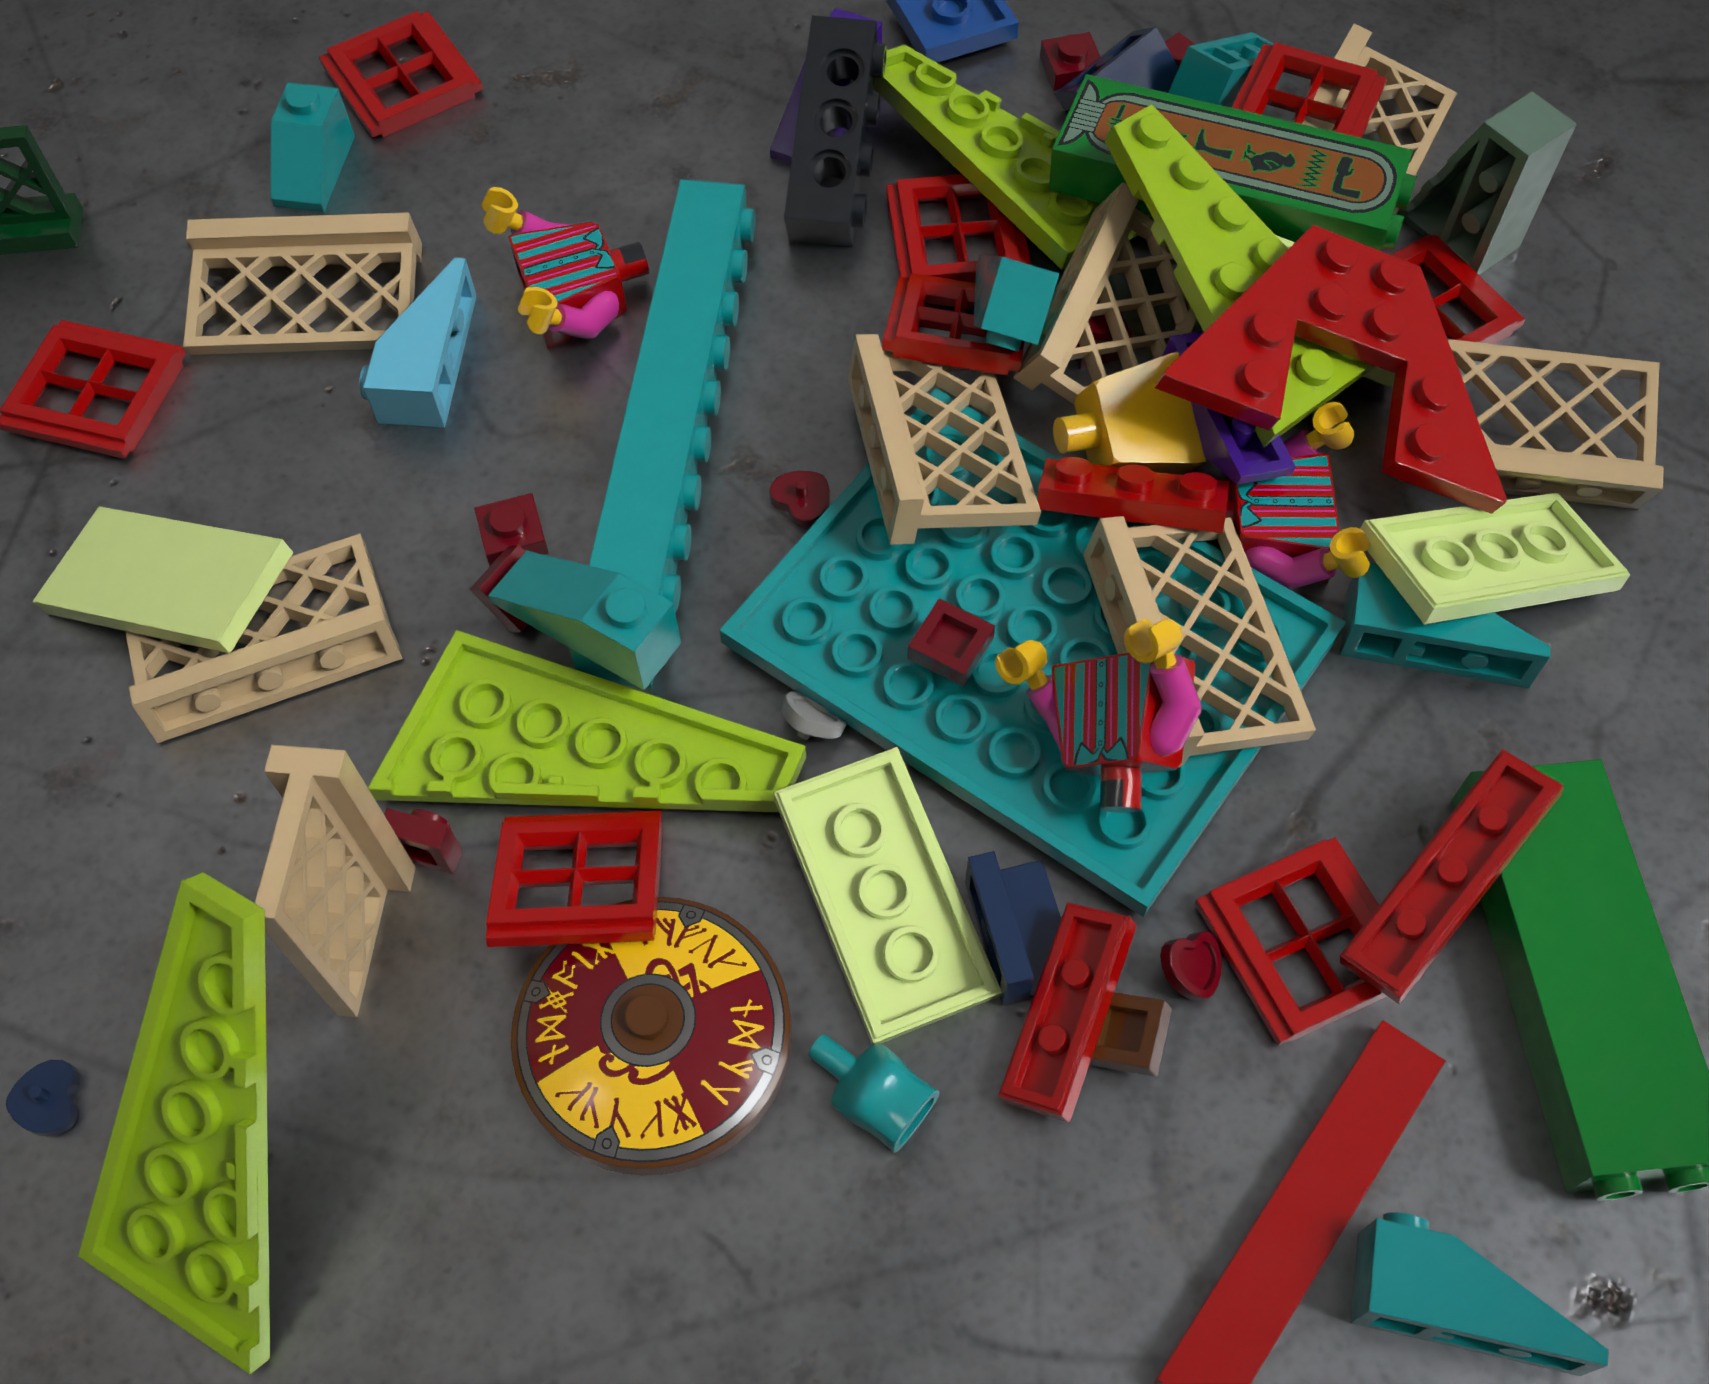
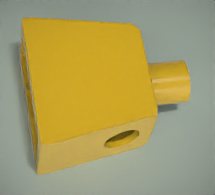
[1053,352,1206,475]

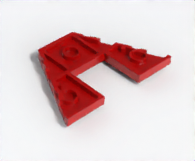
[1154,225,1507,514]

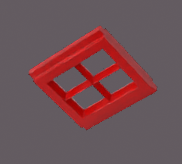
[319,10,483,138]
[1232,42,1387,138]
[886,174,1031,283]
[1391,234,1525,344]
[882,273,1024,375]
[0,320,186,459]
[485,811,662,947]
[1195,837,1424,1046]

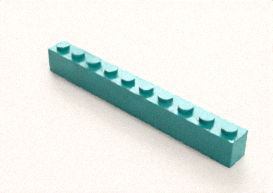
[569,179,756,688]

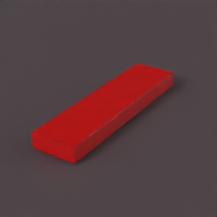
[1340,749,1564,1004]

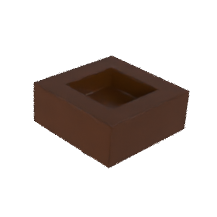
[1090,992,1172,1077]

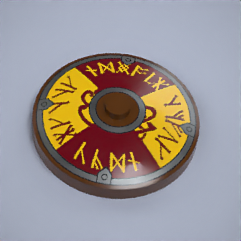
[511,897,792,1176]

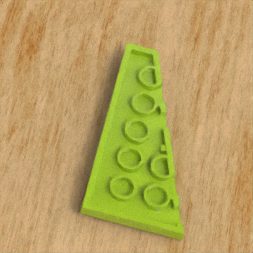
[873,44,1154,270]
[1105,104,1376,447]
[368,630,806,812]
[78,872,270,1375]

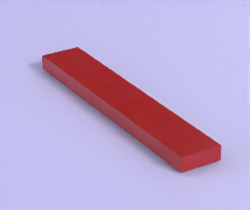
[1154,1020,1446,1384]

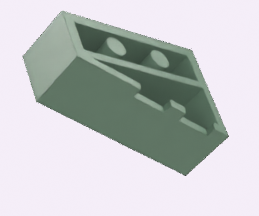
[1396,91,1577,275]

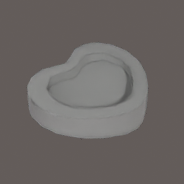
[781,691,847,740]

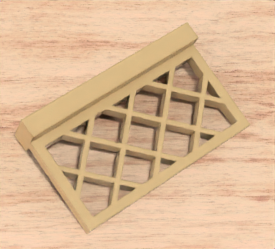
[1302,23,1457,214]
[1013,182,1197,404]
[183,212,422,355]
[847,334,1041,545]
[1399,339,1664,509]
[1083,516,1316,767]
[125,533,403,743]
[255,744,416,1017]

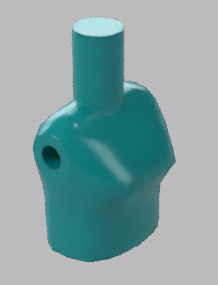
[808,1034,940,1153]

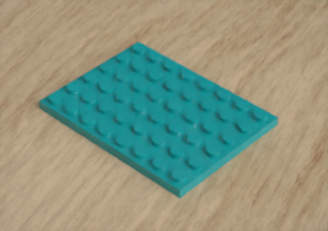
[719,388,1346,917]

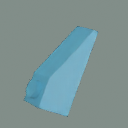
[360,258,477,428]

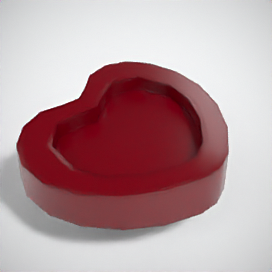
[769,471,830,528]
[1160,931,1222,1000]

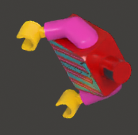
[481,187,649,349]
[1226,402,1371,590]
[995,618,1202,812]

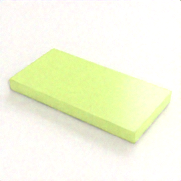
[1360,493,1630,625]
[32,506,293,653]
[774,747,1002,1045]

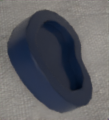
[6,1060,80,1137]

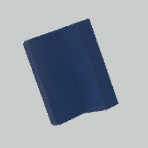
[1054,27,1179,111]
[965,851,1061,1007]

